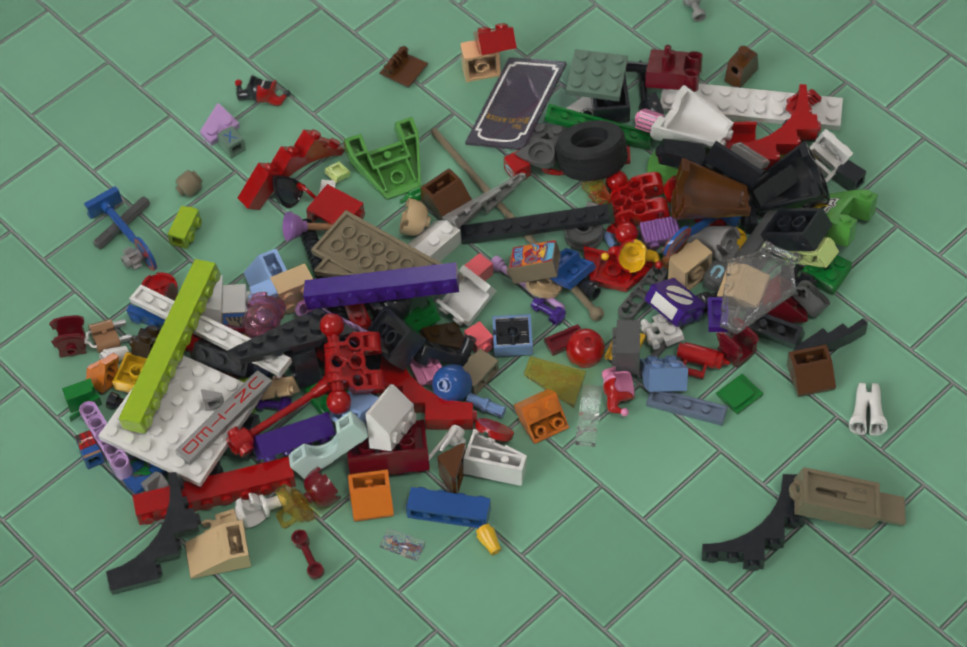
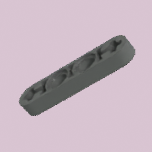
[618,266,667,320]

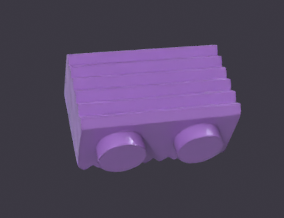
[638,216,680,250]

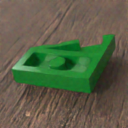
[404,297,441,331]

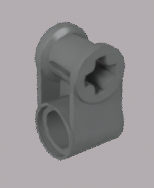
[793,280,830,317]

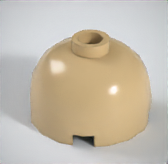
[399,198,431,236]

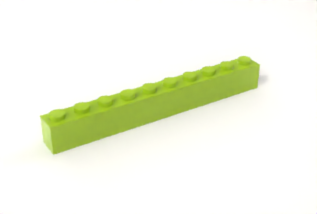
[118,259,221,434]

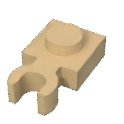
[202,509,238,532]

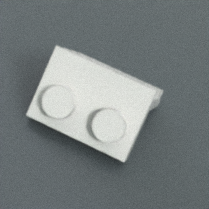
[810,129,853,183]

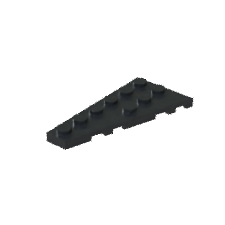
[228,307,357,365]

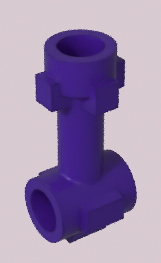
[531,297,566,325]
[255,397,292,416]

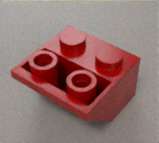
[473,23,517,55]

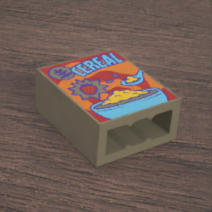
[507,240,561,284]

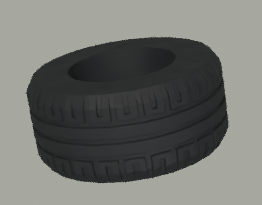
[556,120,628,181]

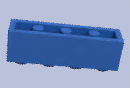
[406,487,491,528]

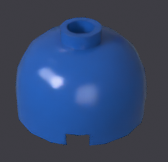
[432,364,472,402]

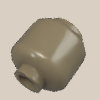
[175,170,203,197]

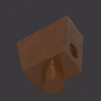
[724,46,758,88]

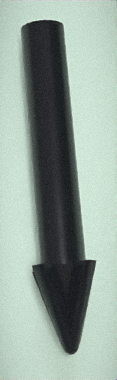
[637,60,648,103]

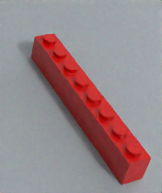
[132,456,296,525]

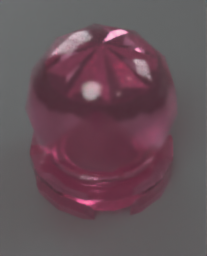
[242,292,286,339]

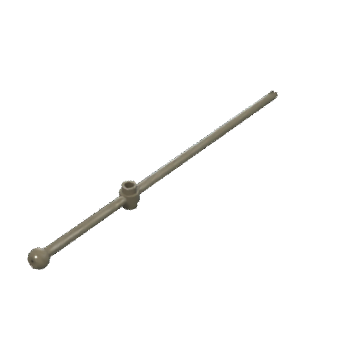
[431,128,604,321]

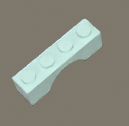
[289,411,368,479]

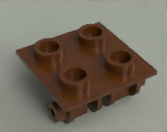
[379,46,428,88]

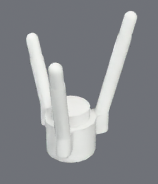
[428,425,466,460]

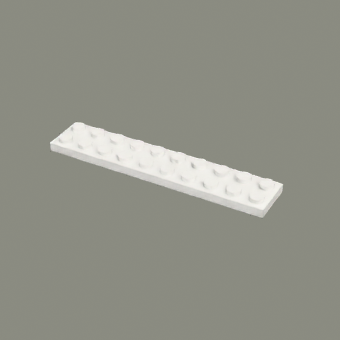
[660,84,843,130]

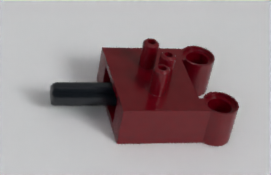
[626,45,703,92]

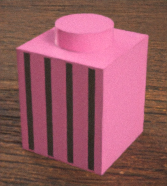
[635,109,665,133]

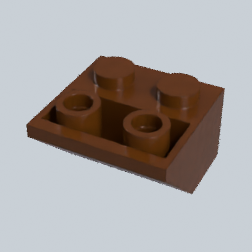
[420,168,472,220]
[787,345,836,397]

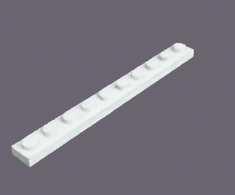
[129,285,292,377]

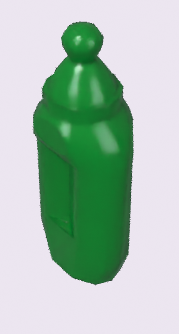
[400,184,424,203]

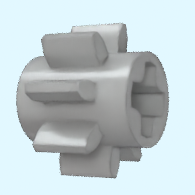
[120,247,144,270]

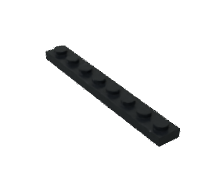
[461,204,610,245]

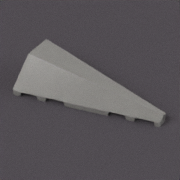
[442,173,526,230]

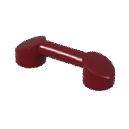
[291,529,325,579]

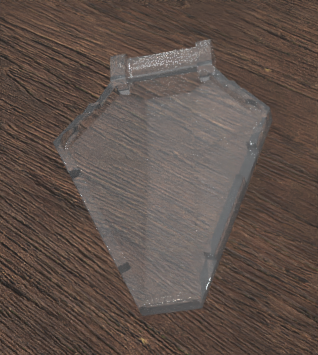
[720,241,801,334]

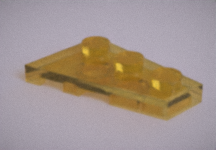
[524,356,586,408]

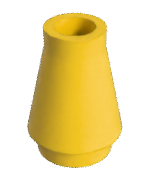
[476,524,502,555]

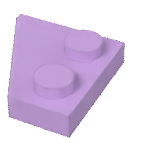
[200,103,240,146]

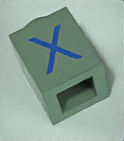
[217,126,246,159]

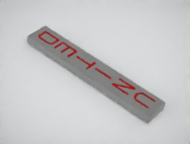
[175,370,273,465]

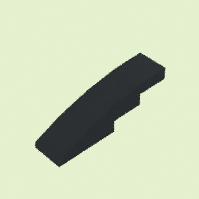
[793,318,868,352]

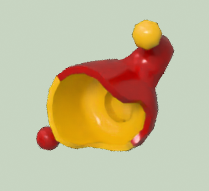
[601,239,663,272]

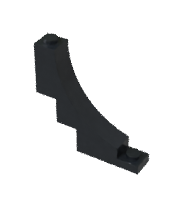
[655,138,758,235]

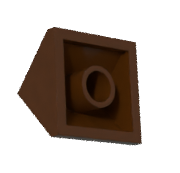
[437,443,466,494]

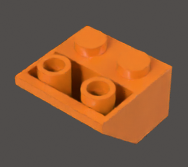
[514,389,569,444]
[348,469,394,522]

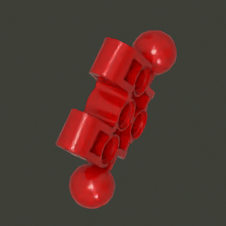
[605,171,670,244]
[320,313,385,415]

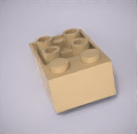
[185,520,251,579]

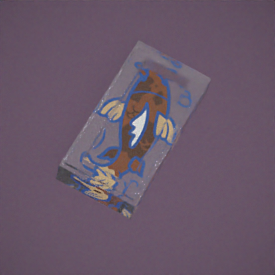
[380,528,425,561]

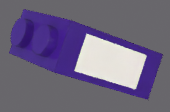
[644,278,707,327]

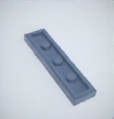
[646,391,728,426]

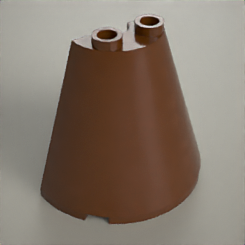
[671,158,751,220]

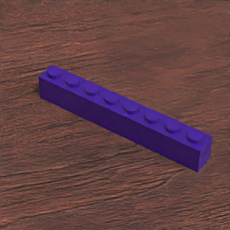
[303,262,460,310]

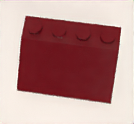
[347,419,430,475]

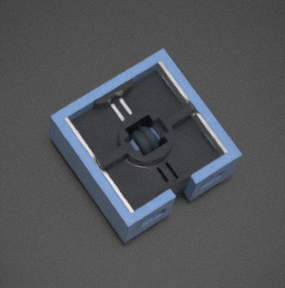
[492,314,533,357]

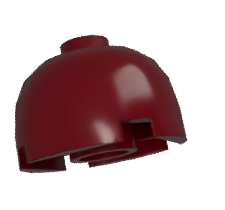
[303,466,342,507]

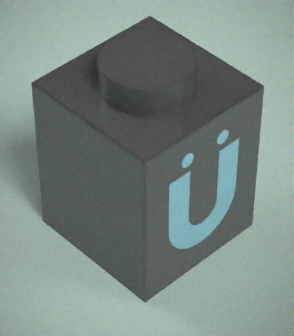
[703,259,728,292]

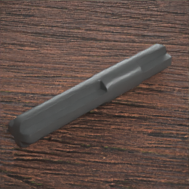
[93,196,150,249]

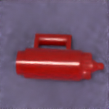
[677,342,730,379]

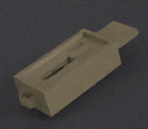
[789,467,906,530]

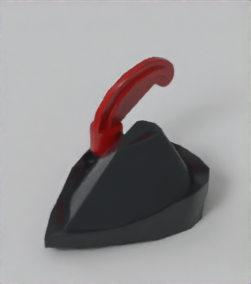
[273,175,316,208]

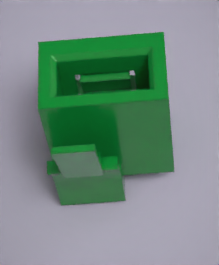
[62,378,102,422]

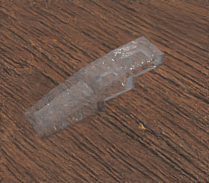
[575,384,603,447]

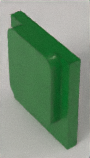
[716,374,764,415]

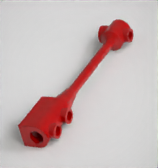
[226,359,369,457]

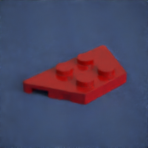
[583,246,654,293]

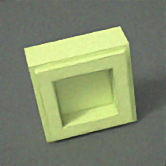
[324,162,351,183]

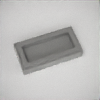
[730,142,770,169]

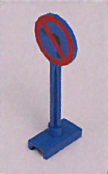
[84,186,157,271]
[663,216,742,258]

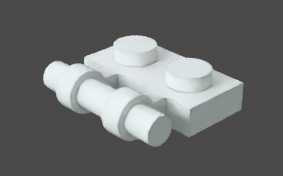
[640,314,685,350]

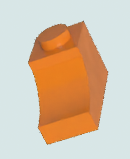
[86,352,119,394]

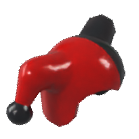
[235,75,291,106]

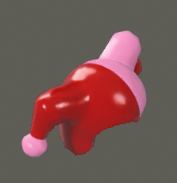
[602,366,635,416]

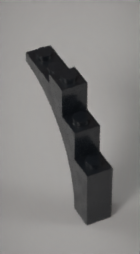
[106,472,202,595]
[701,474,805,571]

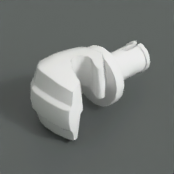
[235,493,287,529]

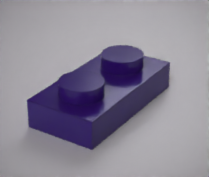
[707,297,728,332]

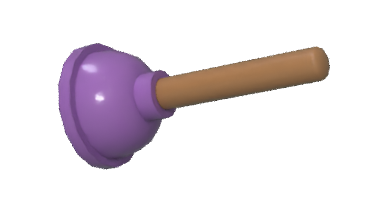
[282,211,332,241]

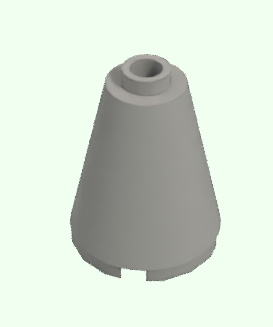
[687,226,740,264]

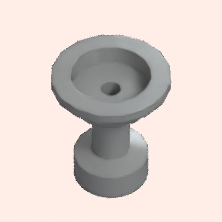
[682,0,707,22]

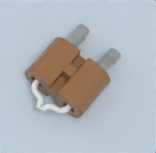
[84,319,132,353]

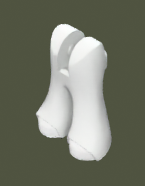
[849,383,888,436]

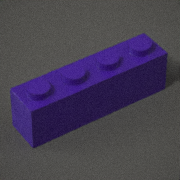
[253,412,335,462]

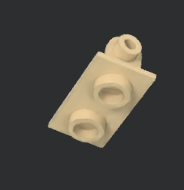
[261,376,300,401]

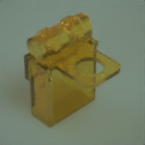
[275,484,315,529]

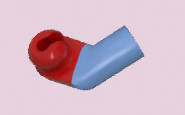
[604,223,619,247]

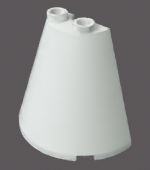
[650,85,734,149]

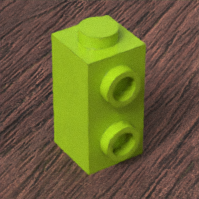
[167,205,202,249]

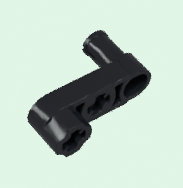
[414,335,477,366]

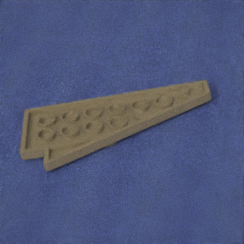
[311,210,464,284]

